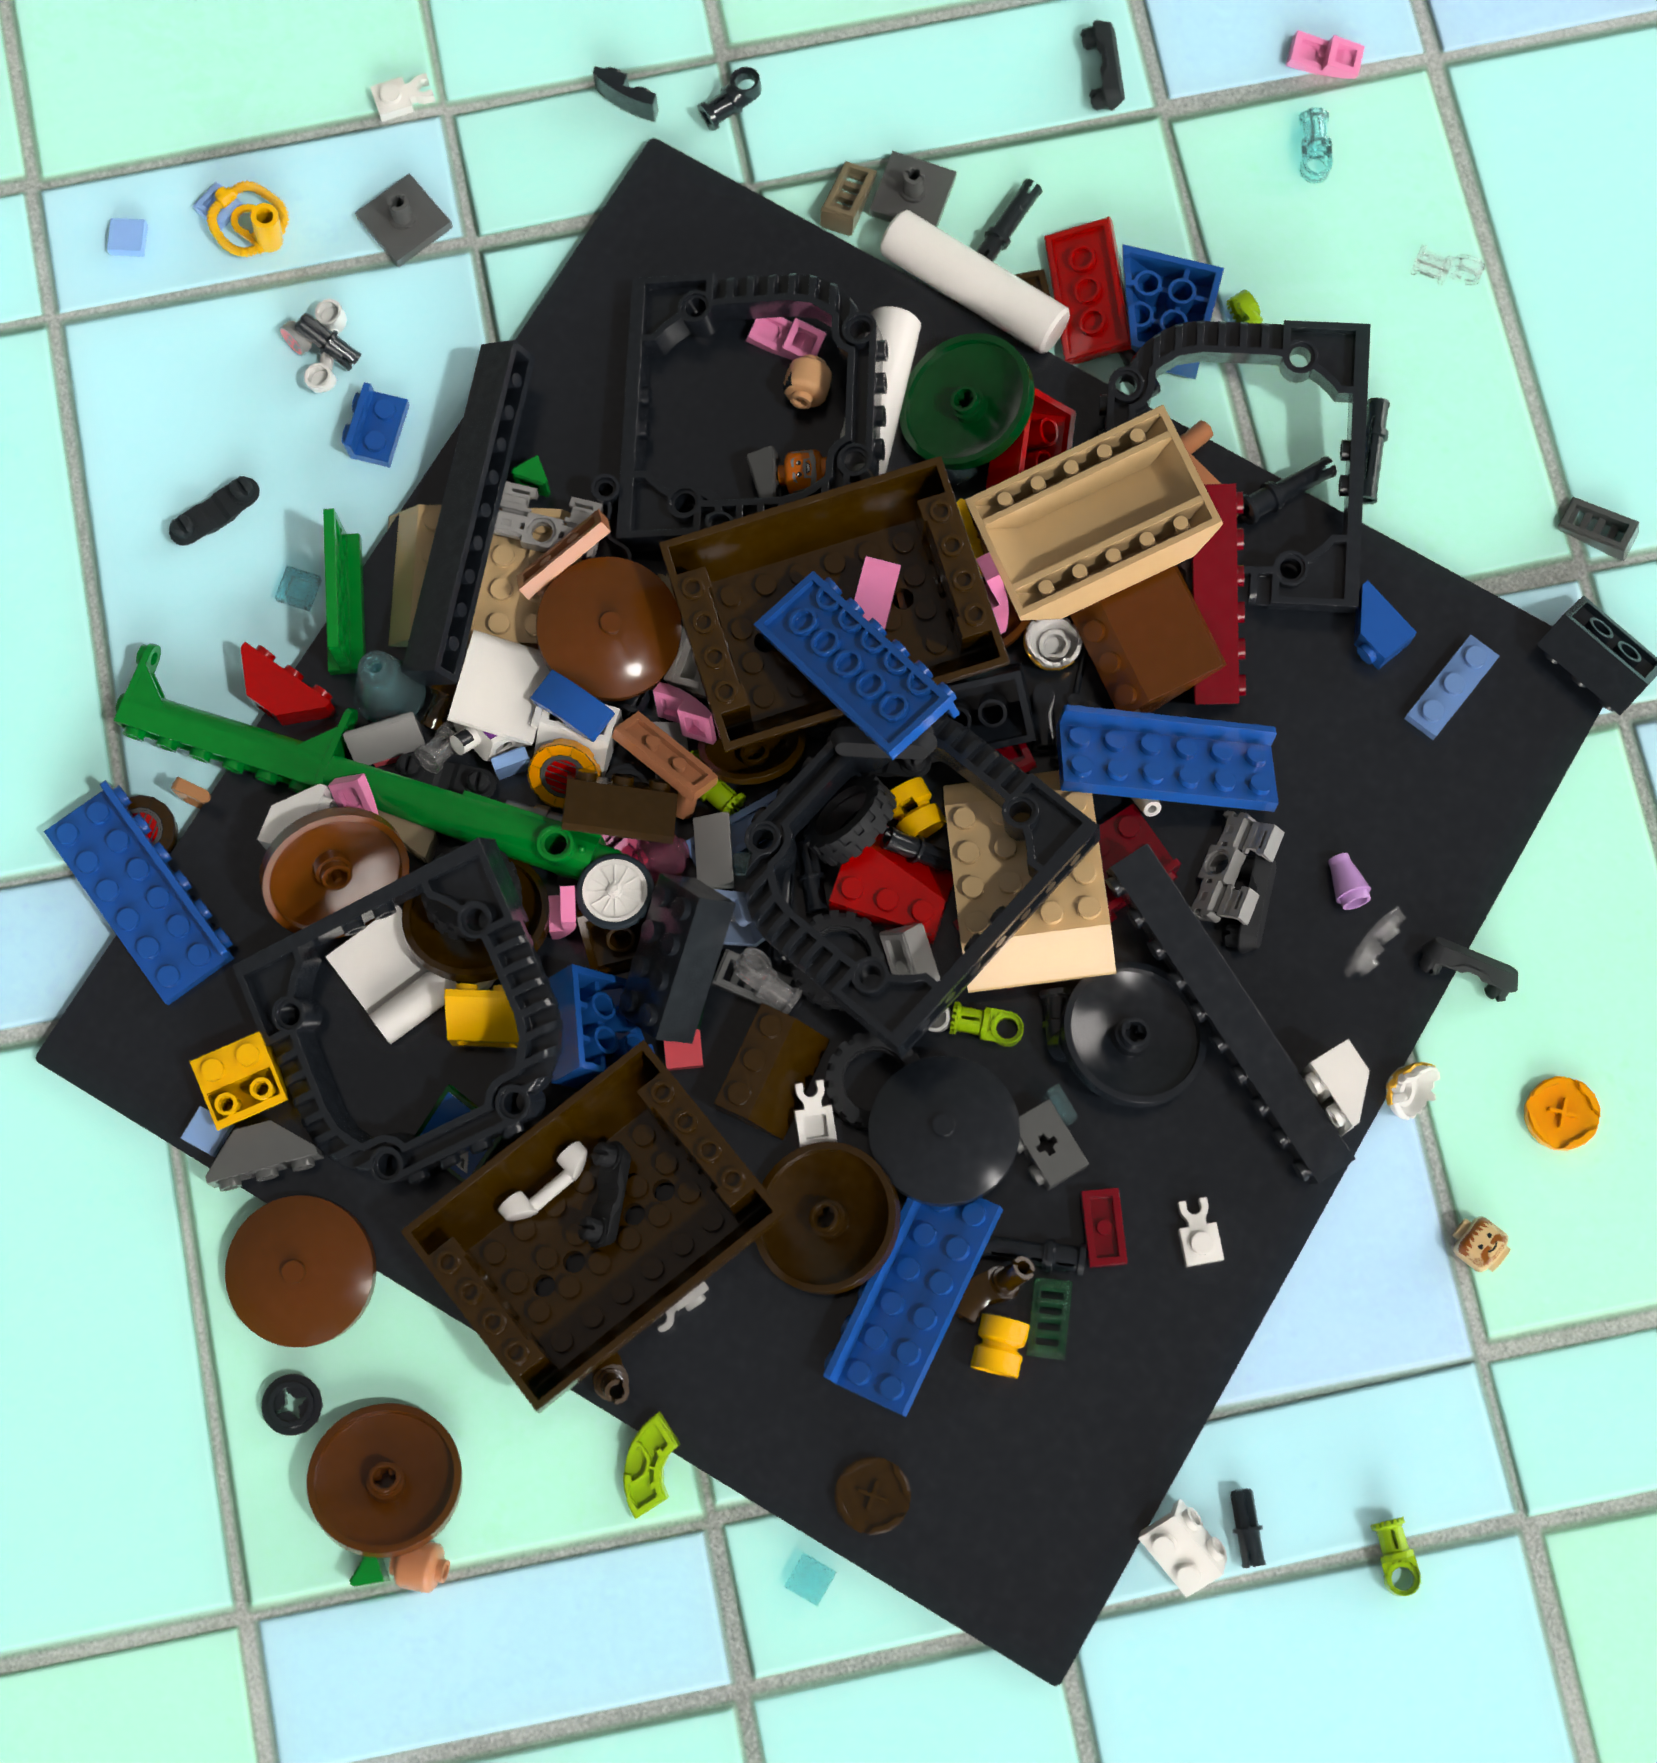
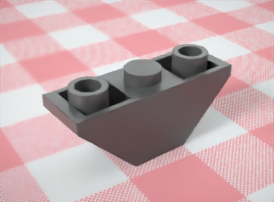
[205,1120,324,1191]

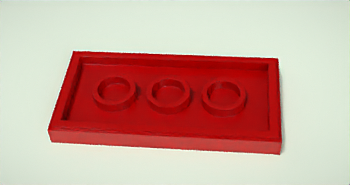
[1044,217,1131,365]

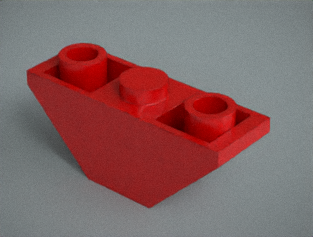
[241,642,337,726]

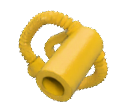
[206,180,289,257]

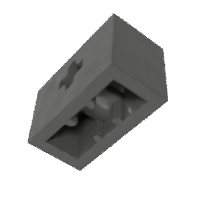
[1017,1099,1089,1191]

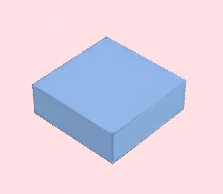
[193,182,243,230]
[107,218,148,256]
[490,746,530,780]
[181,1106,235,1157]

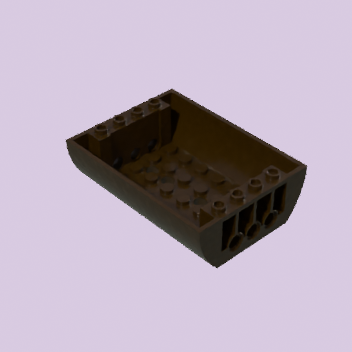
[659,456,1010,753]
[400,1040,785,1414]

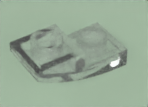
[1344,906,1406,977]

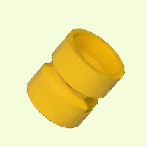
[891,777,946,838]
[970,1314,1030,1378]

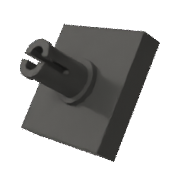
[869,151,957,227]
[355,173,453,267]

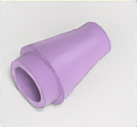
[1328,853,1371,910]

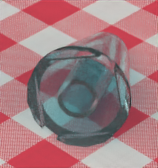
[354,650,426,723]

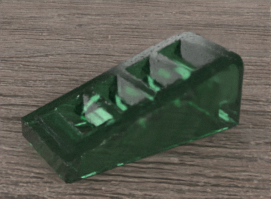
[1026,1278,1073,1360]

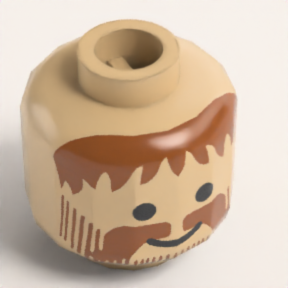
[1452,1216,1511,1272]

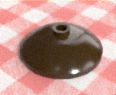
[698,721,807,785]

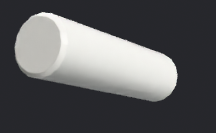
[880,210,1070,353]
[840,306,921,475]

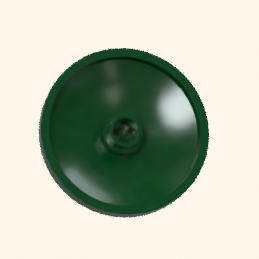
[899,333,1035,470]

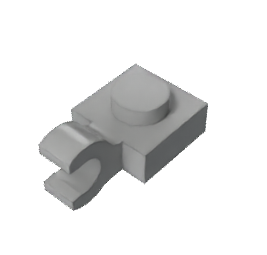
[657,1281,709,1332]

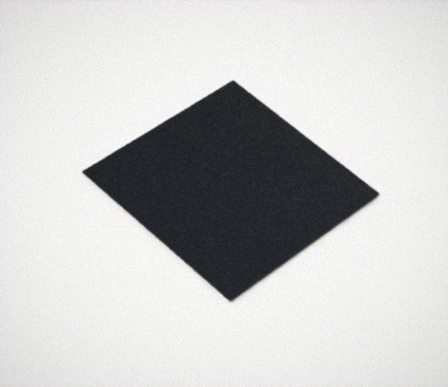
[36,138,1603,1686]

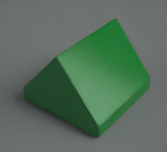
[512,455,551,497]
[349,1556,391,1587]

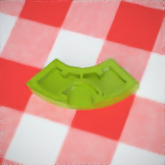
[623,1411,680,1520]

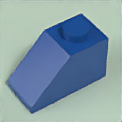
[1354,580,1417,670]

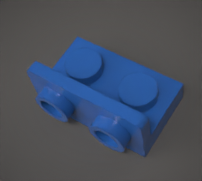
[342,382,410,468]

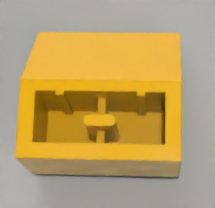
[444,983,519,1048]
[190,1031,288,1131]

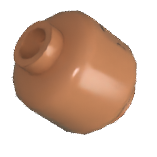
[389,1542,450,1593]

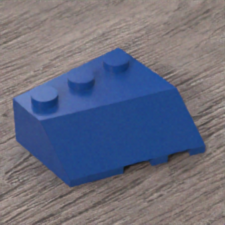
[1122,244,1224,379]
[549,964,655,1090]

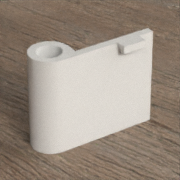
[447,630,550,746]
[326,905,457,1044]

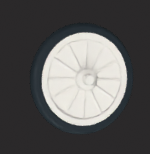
[576,854,654,930]

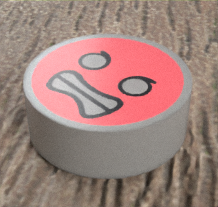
[279,320,312,356]

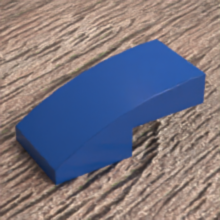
[530,670,615,742]

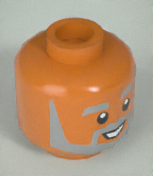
[778,449,827,494]

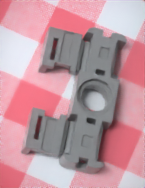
[493,481,604,559]
[1190,811,1285,925]

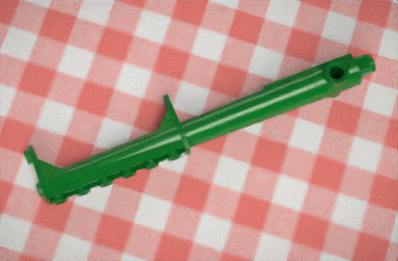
[114,643,629,880]

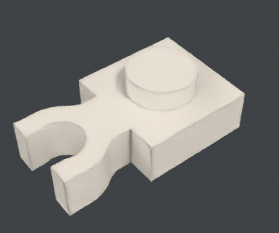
[370,73,435,122]
[794,1079,837,1147]
[1177,1197,1224,1267]

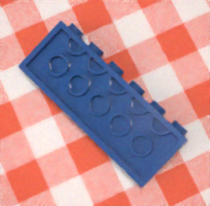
[754,571,960,760]
[1056,705,1279,812]
[44,780,235,1005]
[823,1197,1003,1417]

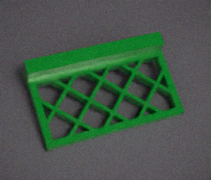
[323,508,366,675]

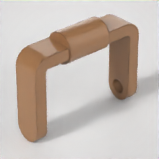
[171,777,211,809]

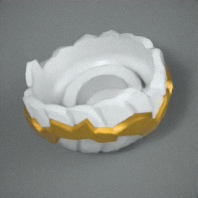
[1023,618,1082,670]
[1385,1062,1441,1120]

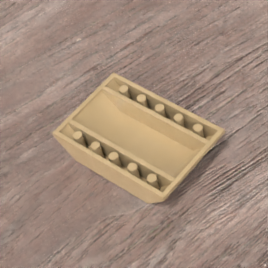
[965,405,1223,620]
[388,504,582,649]
[943,770,1116,993]

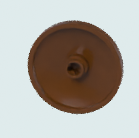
[536,557,682,701]
[259,807,409,938]
[225,1195,377,1348]
[306,1403,463,1558]

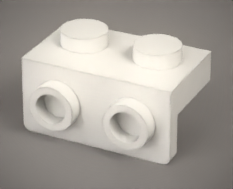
[1138,1499,1227,1598]

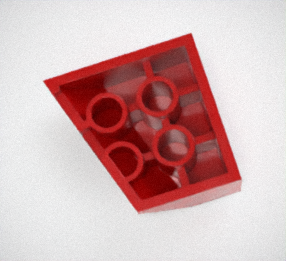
[829,825,954,944]

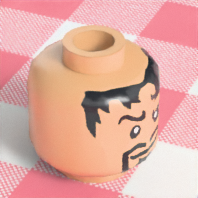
[783,355,832,409]

